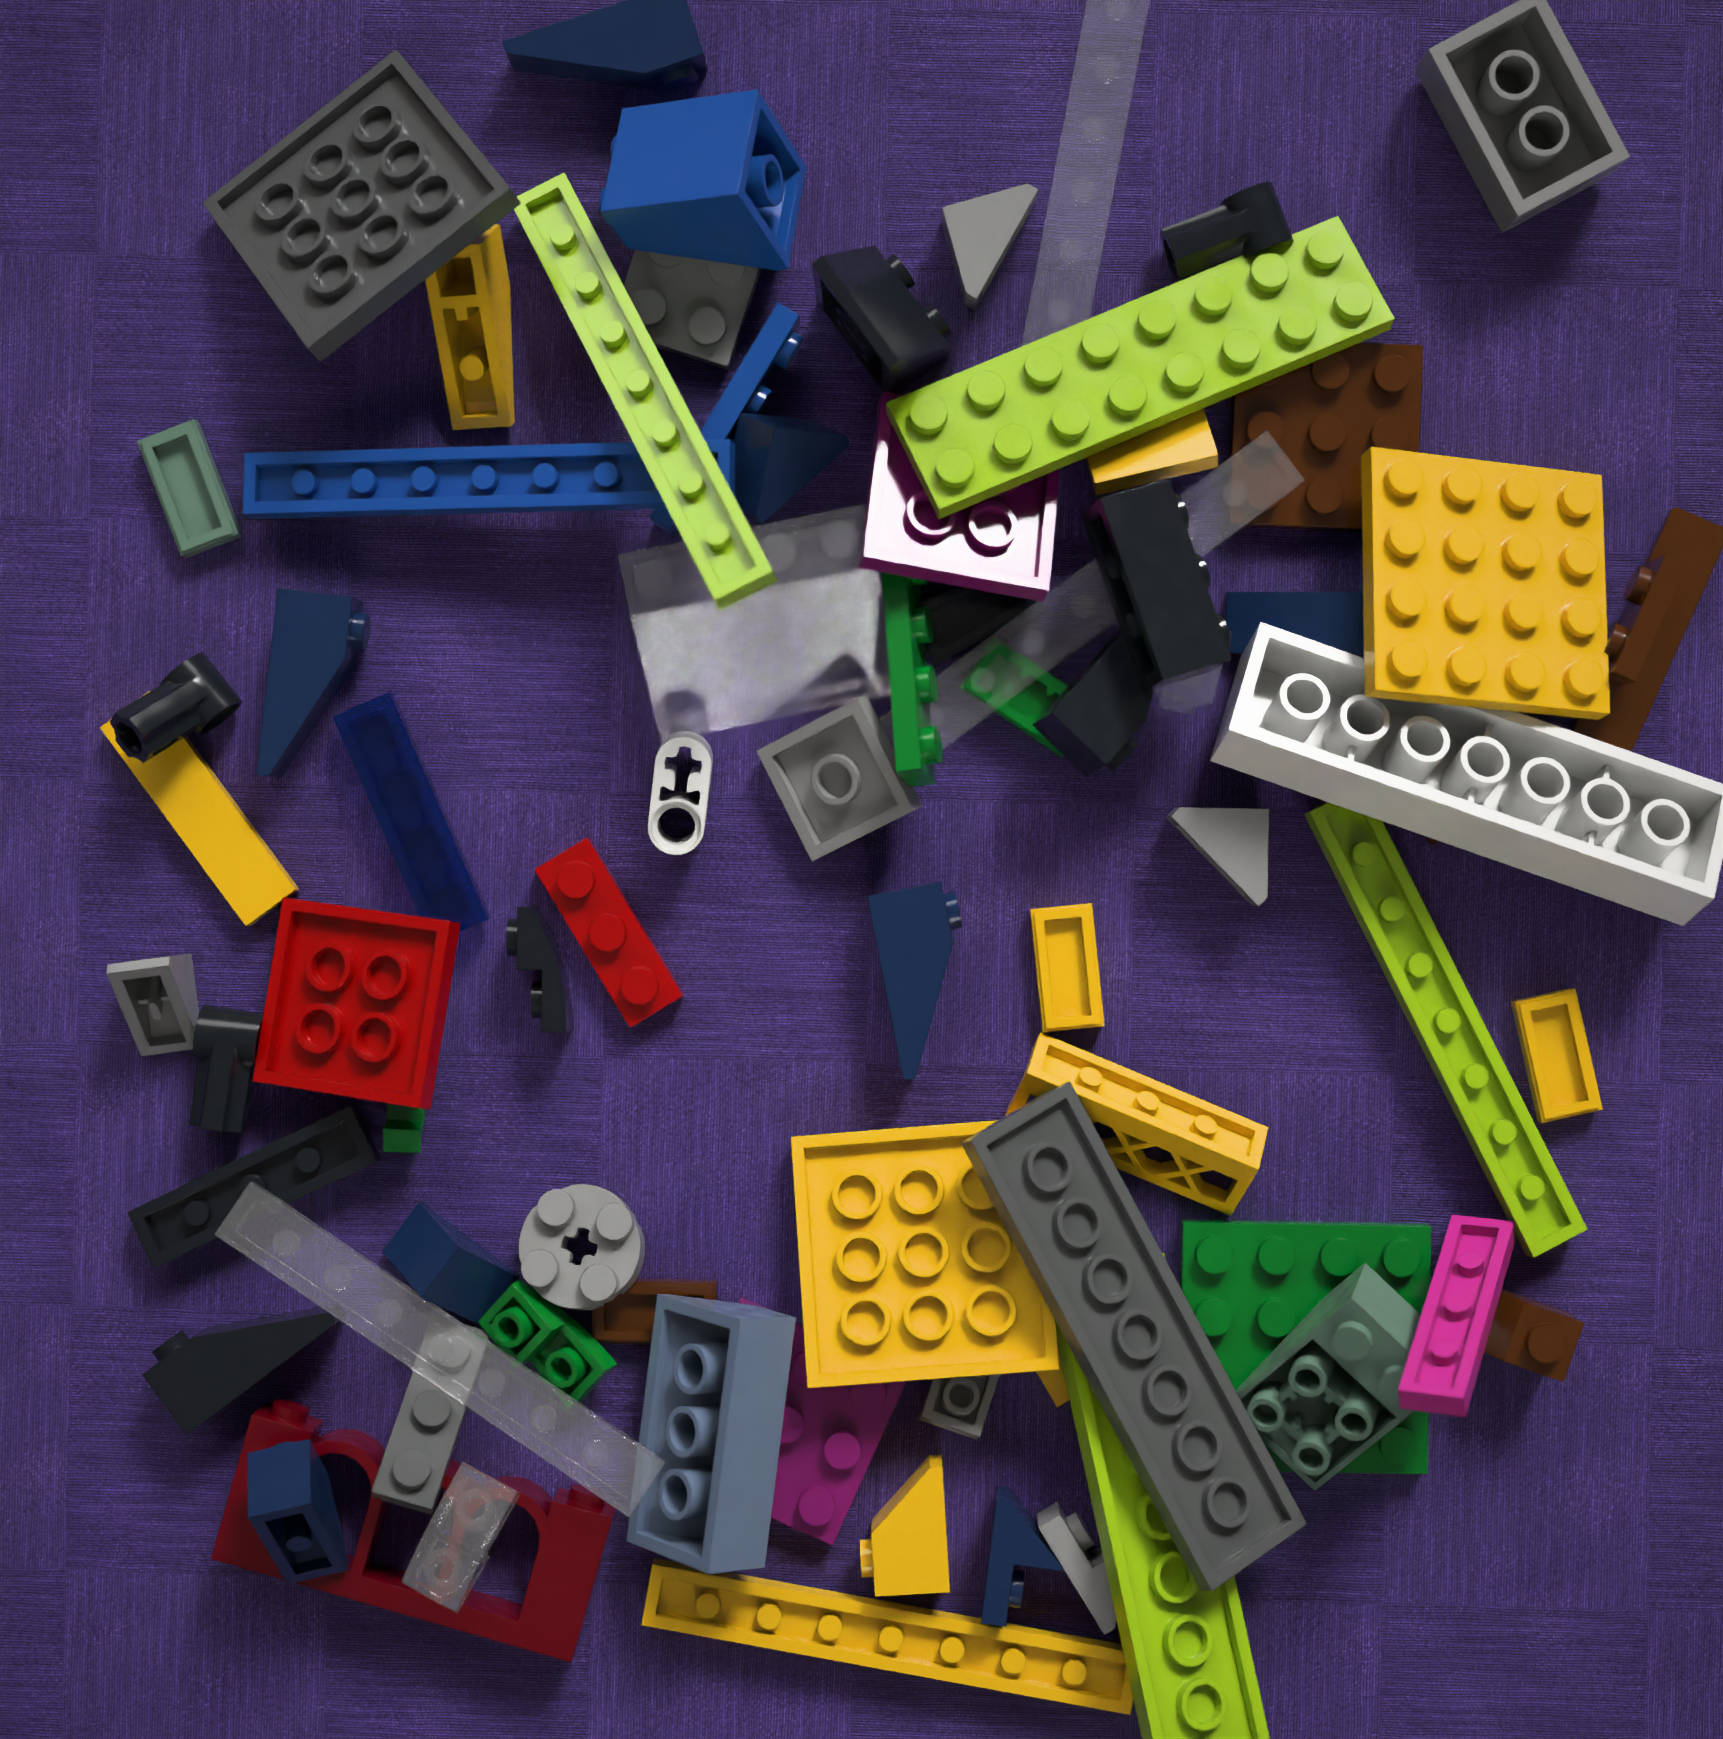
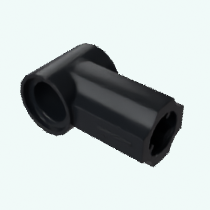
[1160,182,1294,282]
[110,652,243,763]
[189,1004,264,1133]

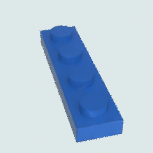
[649,302,804,537]

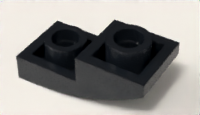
[506,906,573,1033]

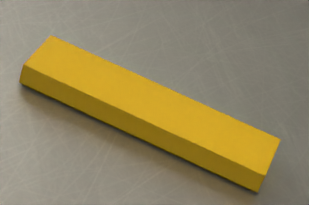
[100,691,300,926]

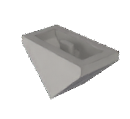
[941,183,1039,311]
[1166,807,1269,906]
[106,953,199,1056]

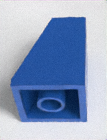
[600,89,806,271]

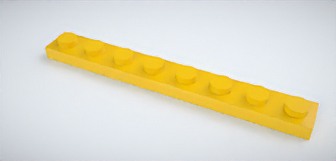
[641,1558,1133,1715]

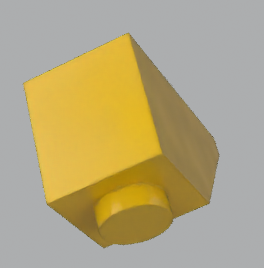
[860,1454,950,1597]

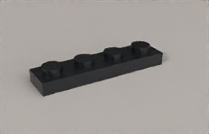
[127,1104,381,1268]

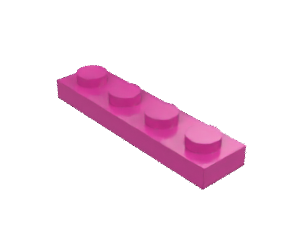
[1398,1215,1516,1417]

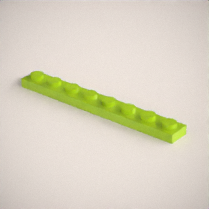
[514,172,777,610]
[1304,802,1588,1258]

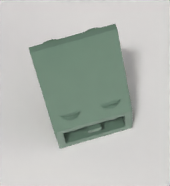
[1236,1263,1421,1491]

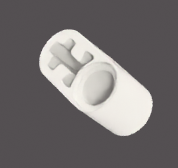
[648,731,713,855]

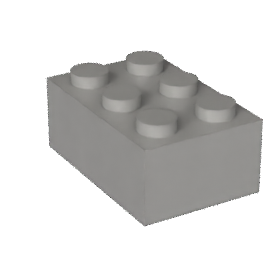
[1415,0,1630,233]

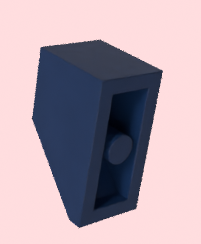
[248,1439,348,1584]

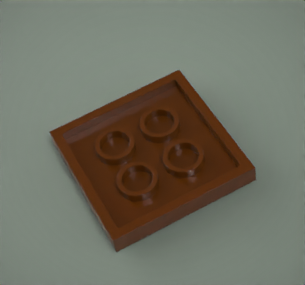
[1226,342,1424,532]

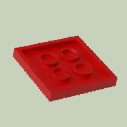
[252,897,461,1109]

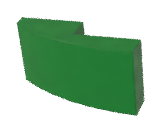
[478,1280,617,1408]

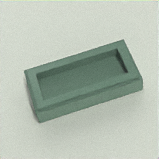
[137,419,243,558]

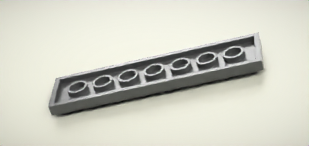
[961,1081,1307,1591]

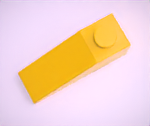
[425,224,515,430]

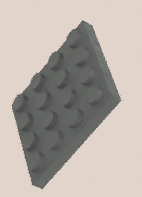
[202,49,521,362]

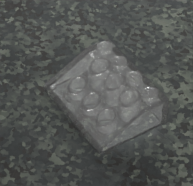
[618,504,890,743]

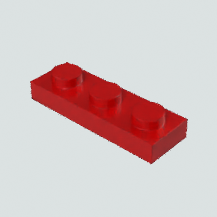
[534,837,684,1028]

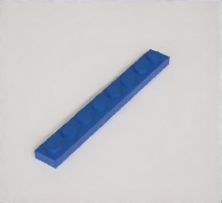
[243,439,735,519]

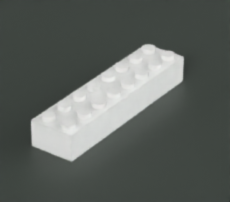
[1210,622,1723,926]

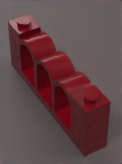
[211,1399,618,1662]

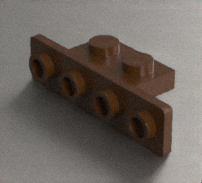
[1571,507,1723,752]

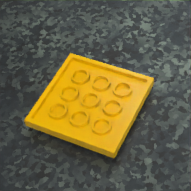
[1361,447,1610,720]
[791,1120,1060,1388]

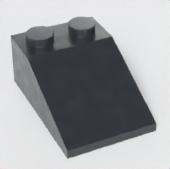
[812,245,952,394]

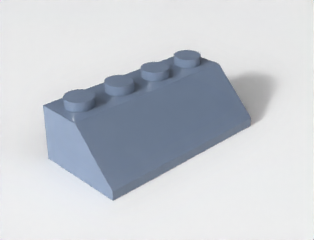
[626,1294,796,1574]

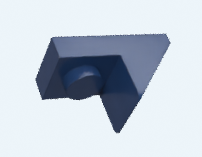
[981,1486,1064,1627]

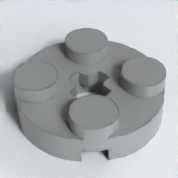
[519,1184,645,1311]

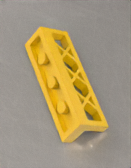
[1005,1032,1269,1216]

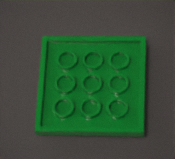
[1180,1219,1431,1474]

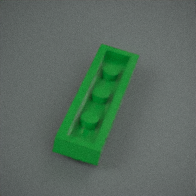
[881,572,943,787]

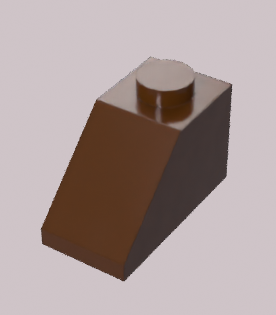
[1484,1289,1584,1382]

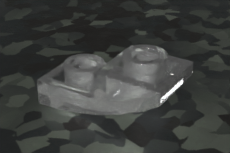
[401,1462,519,1614]

